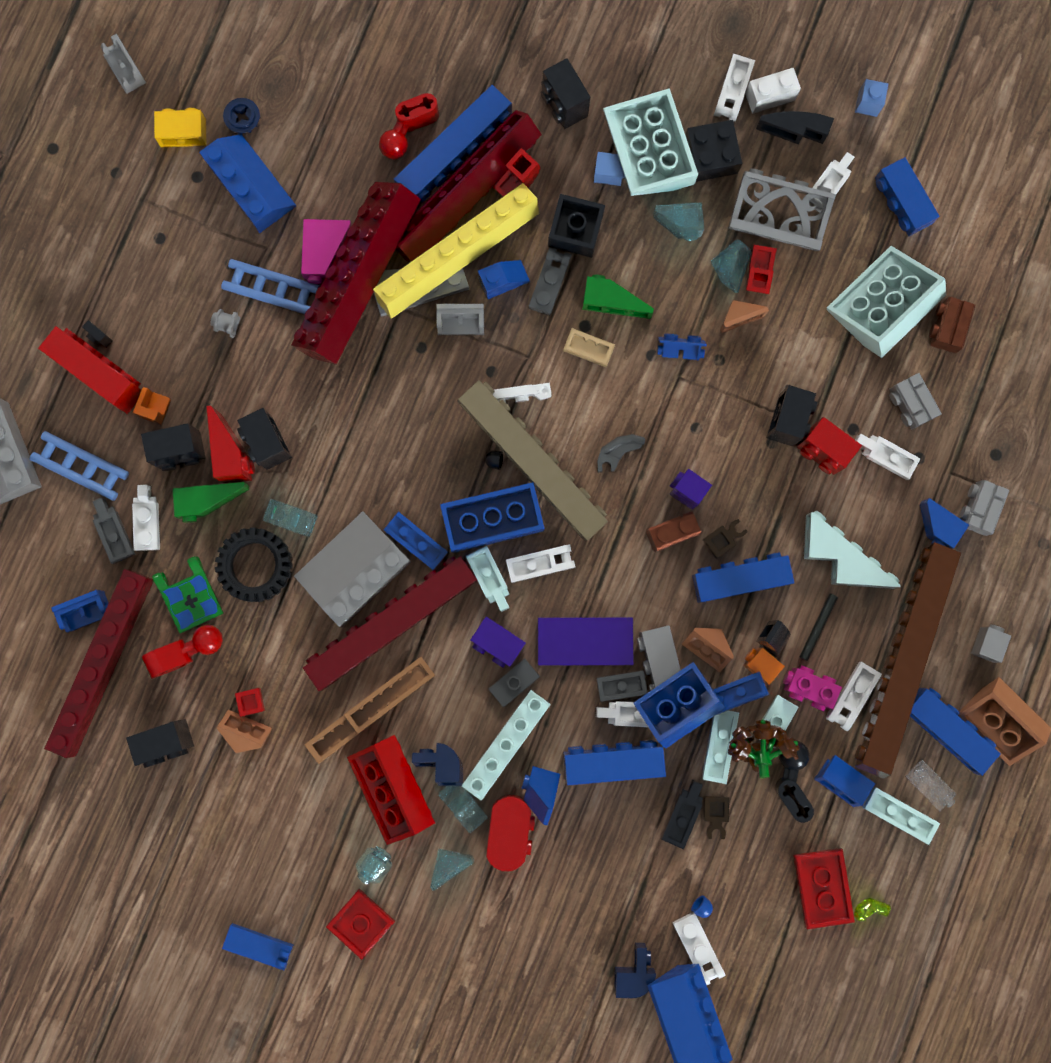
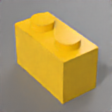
[154,108,207,147]

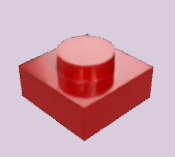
[235,688,265,717]

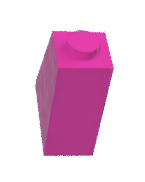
[301,219,352,284]

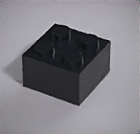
[540,58,591,130]
[685,120,743,182]
[548,194,605,258]
[766,385,818,446]
[237,408,292,470]
[141,423,206,471]
[126,719,194,768]

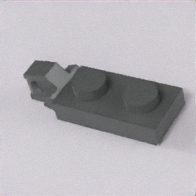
[92,498,136,564]

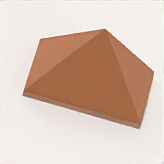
[720,300,769,333]
[682,628,734,672]
[217,709,272,753]

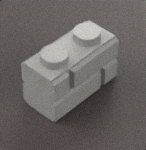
[889,373,942,430]
[959,480,1009,536]

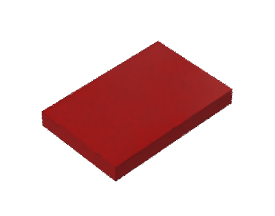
[793,848,855,930]

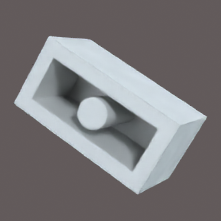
[745,68,801,114]

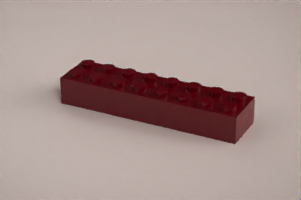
[291,182,421,365]

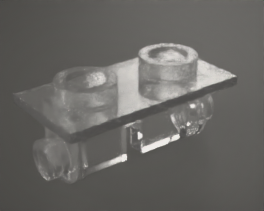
[905,760,957,811]

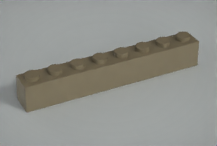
[457,380,608,541]

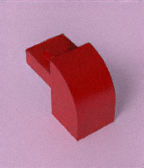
[493,148,540,197]

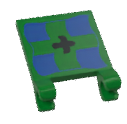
[152,556,224,634]

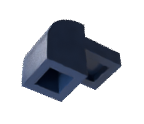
[412,743,463,786]
[614,942,656,998]

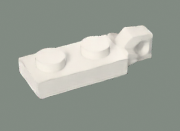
[809,152,855,213]
[493,383,551,403]
[855,434,920,480]
[132,485,160,551]
[596,701,648,727]

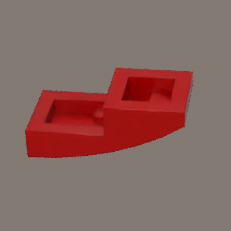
[746,245,777,294]

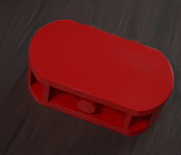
[486,795,535,871]

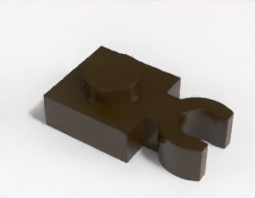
[703,519,748,559]
[703,796,729,839]

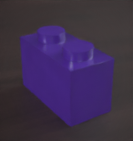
[670,469,712,510]
[470,616,526,668]

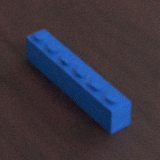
[394,85,512,203]

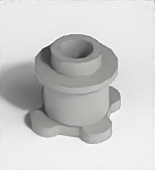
[211,309,240,338]

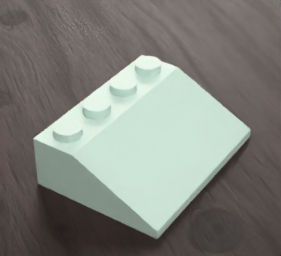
[603,88,698,196]
[827,246,947,358]

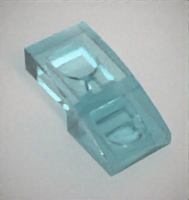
[262,498,318,538]
[438,786,488,833]

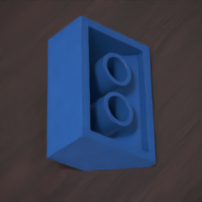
[634,662,726,749]

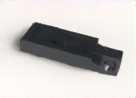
[661,779,703,850]

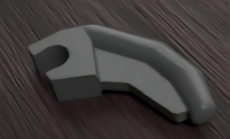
[597,434,645,473]

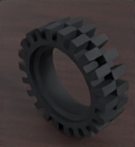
[215,528,293,602]

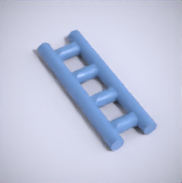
[221,259,320,314]
[30,431,129,501]

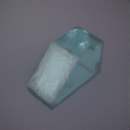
[653,202,704,241]

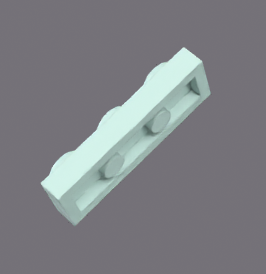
[702,711,739,784]
[862,787,940,845]

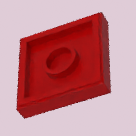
[326,888,395,960]

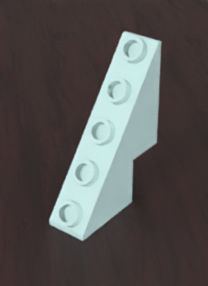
[804,511,900,589]
[462,690,551,800]

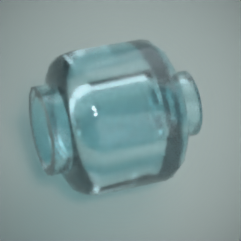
[355,846,392,884]

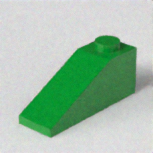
[582,274,654,319]
[173,482,249,523]

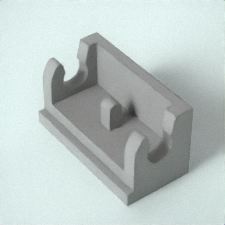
[101,34,146,94]
[437,304,484,335]

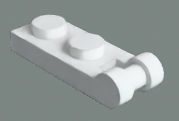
[714,54,755,122]
[506,544,576,583]
[826,662,882,731]
[672,912,726,985]

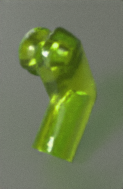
[854,898,891,921]

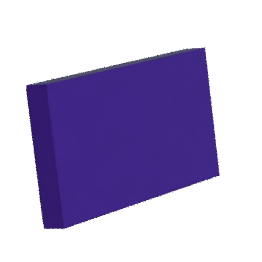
[538,617,634,665]

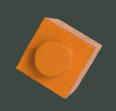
[743,647,785,685]

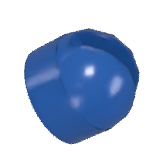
[691,895,713,918]

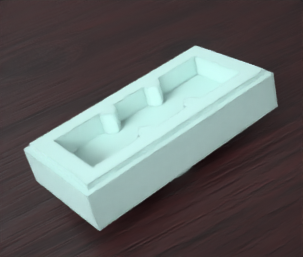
[759,695,798,748]

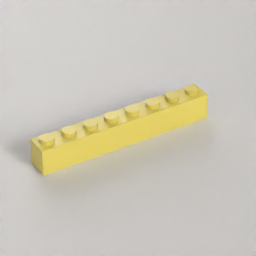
[373,183,539,319]

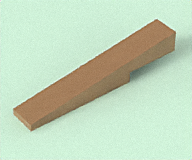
[305,657,435,764]

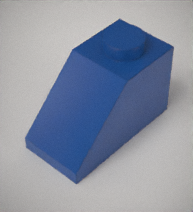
[478,260,530,300]
[920,498,969,549]
[521,766,561,826]

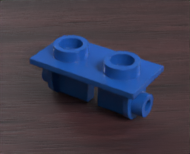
[657,334,707,360]

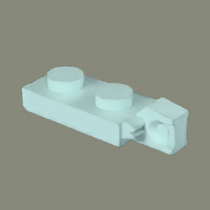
[466,546,509,612]

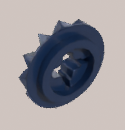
[223,98,261,135]

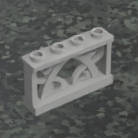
[728,168,836,251]

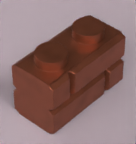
[929,297,975,353]
[646,511,701,553]

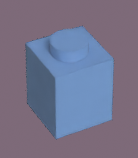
[855,79,888,117]
[594,152,625,186]

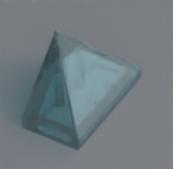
[711,240,752,293]
[430,849,475,891]

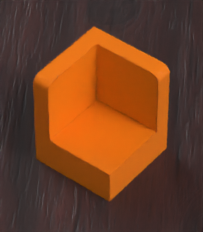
[133,387,171,425]

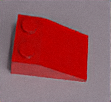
[206,406,255,484]

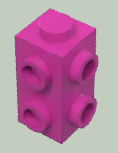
[783,665,842,711]

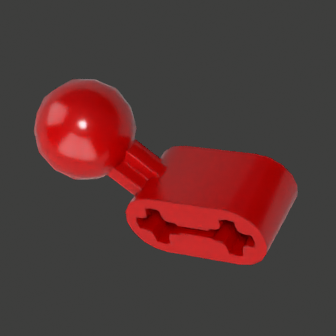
[379,93,439,160]
[142,625,223,679]

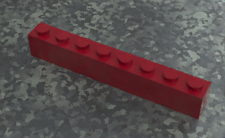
[396,110,542,263]
[303,556,477,691]
[44,569,154,758]

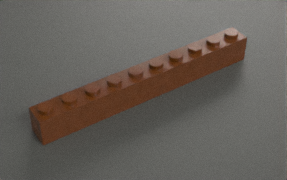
[855,542,961,778]

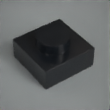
[82,320,113,348]

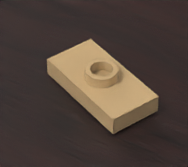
[563,328,615,367]

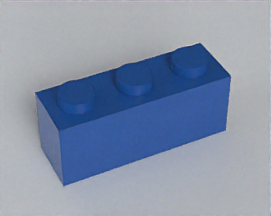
[875,157,940,236]

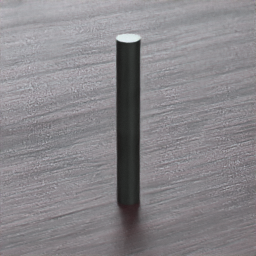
[799,593,838,661]

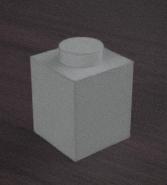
[971,624,1011,663]

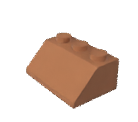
[958,677,1051,766]

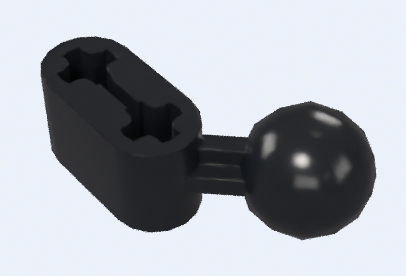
[775,740,814,823]

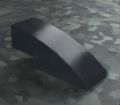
[756,111,834,145]
[756,620,791,657]

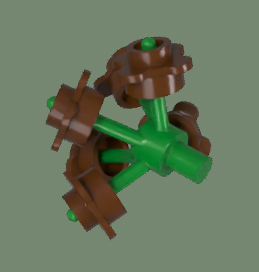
[728,720,800,778]

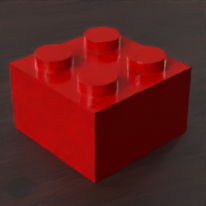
[796,417,862,475]

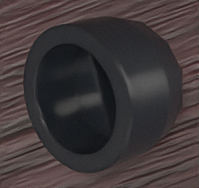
[485,450,503,470]

